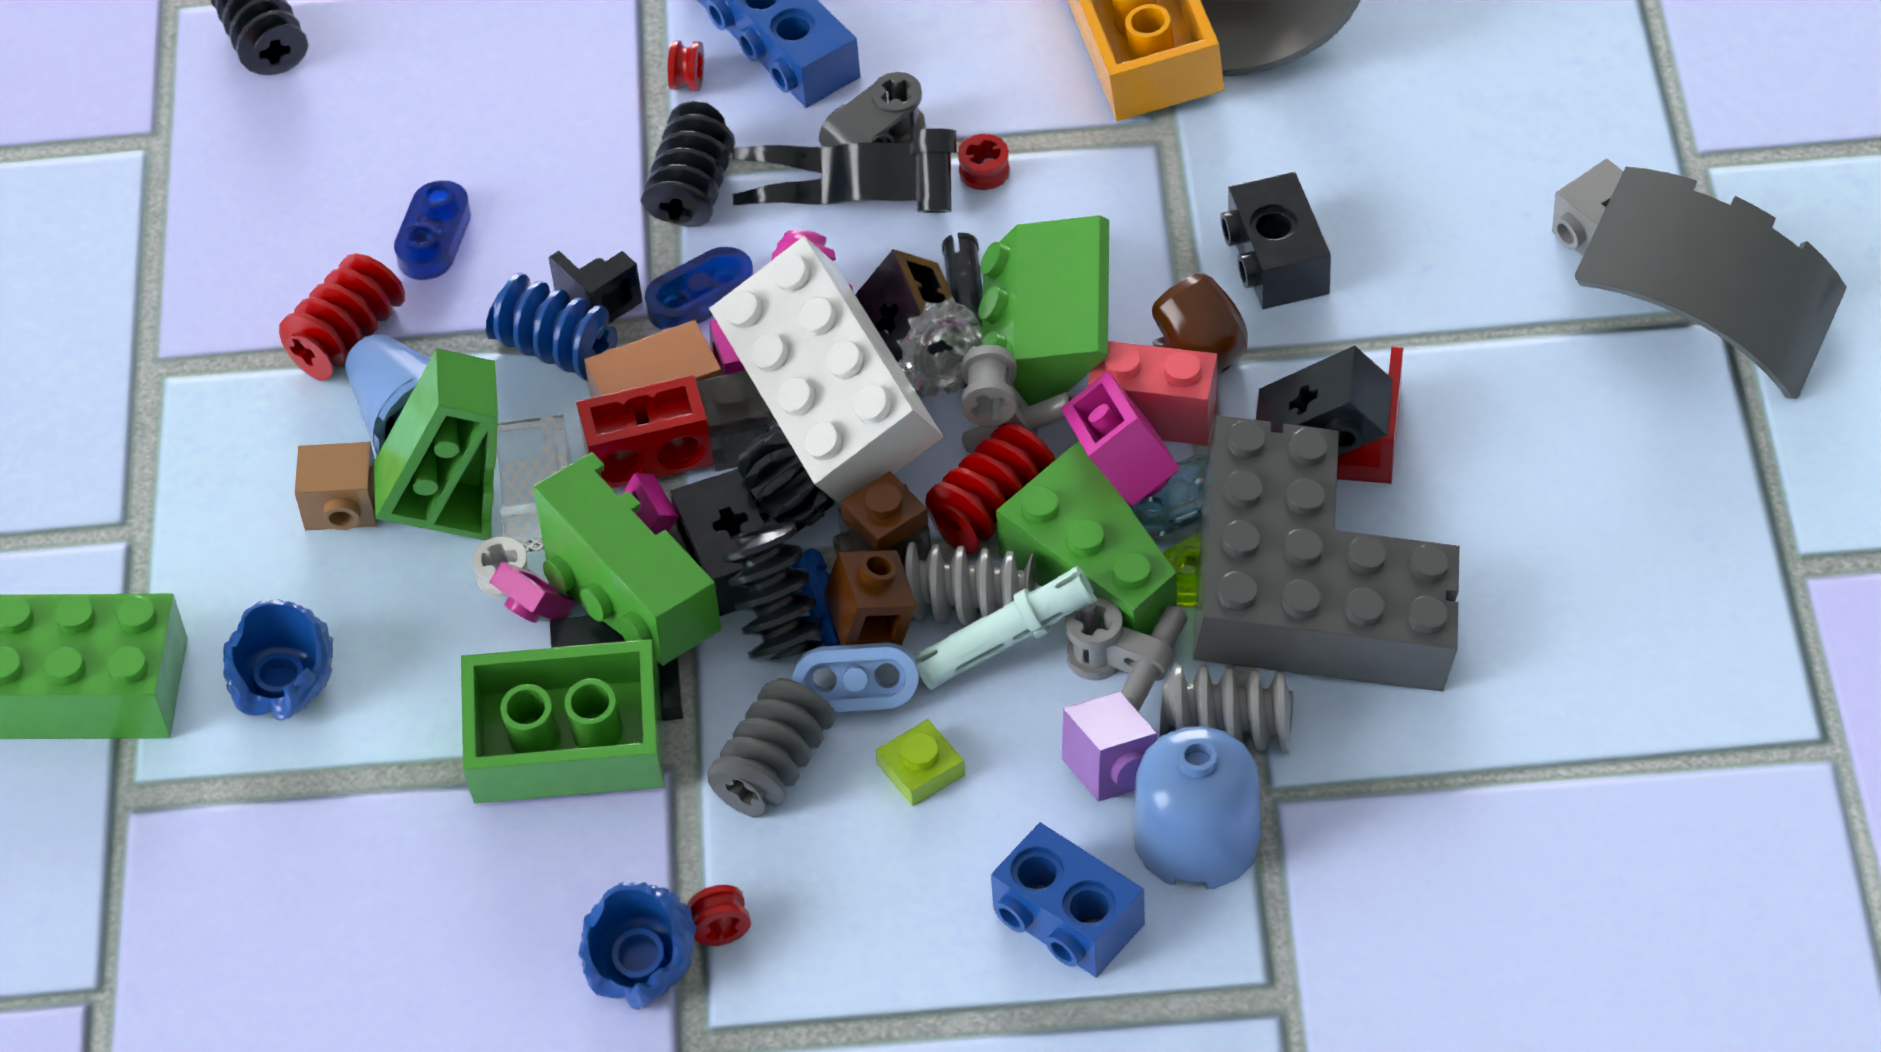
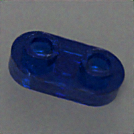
[394,180,471,280]
[645,247,754,330]

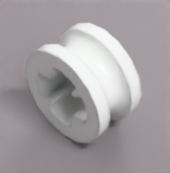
[472,536,530,598]

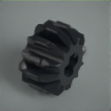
[737,426,835,533]

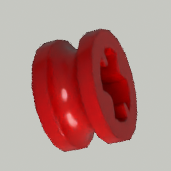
[667,40,704,92]
[957,133,1010,190]
[687,885,751,946]

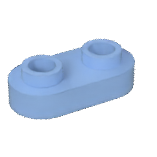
[792,643,919,713]

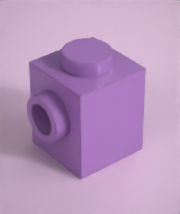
[1062,691,1157,802]

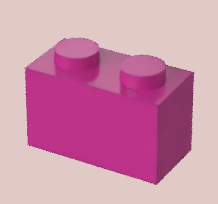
[1060,371,1180,507]

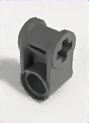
[819,72,926,147]

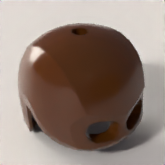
[1152,273,1248,376]

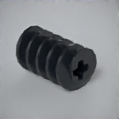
[210,0,309,75]
[640,101,736,227]
[721,522,824,660]

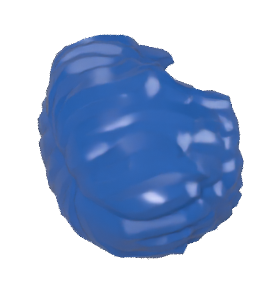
[223,599,334,720]
[578,882,697,1010]

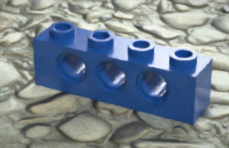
[697,0,861,108]

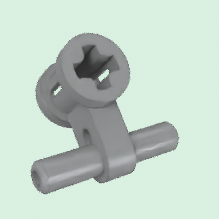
[961,345,1073,454]
[1065,598,1188,711]

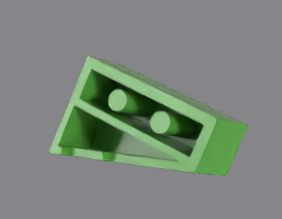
[374,348,498,541]
[996,440,1177,636]
[533,452,722,665]

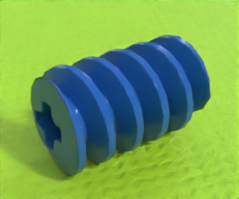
[485,272,618,381]

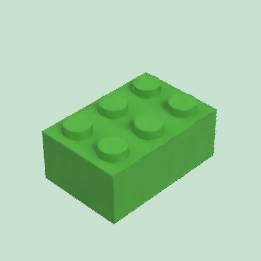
[0,593,188,739]
[461,639,665,804]

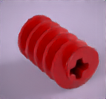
[279,253,405,381]
[925,423,1056,555]

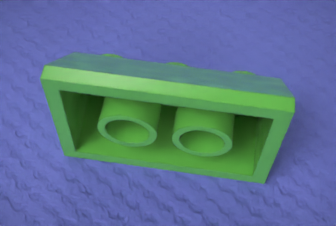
[978,215,1110,406]

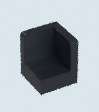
[548,251,643,324]

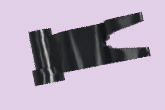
[732,128,957,213]

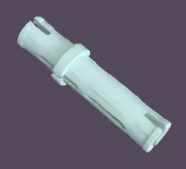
[913,566,1097,690]

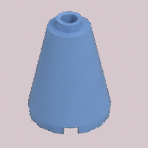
[345,334,430,455]

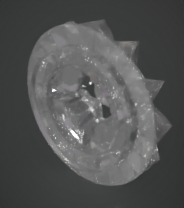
[897,300,983,397]

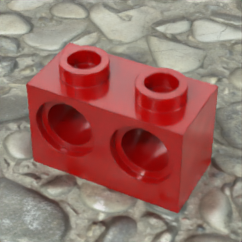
[576,375,714,489]

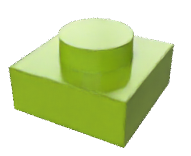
[875,719,965,807]

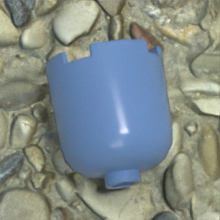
[1134,726,1263,889]

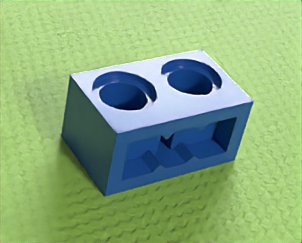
[991,822,1145,978]

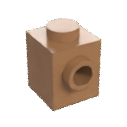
[295,442,377,531]

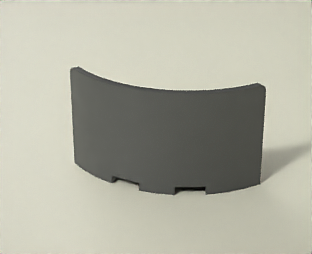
[1200,0,1360,76]
[1575,166,1847,399]

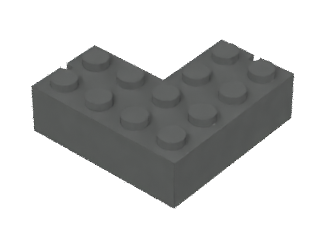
[1192,415,1460,692]

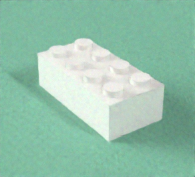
[709,236,944,505]

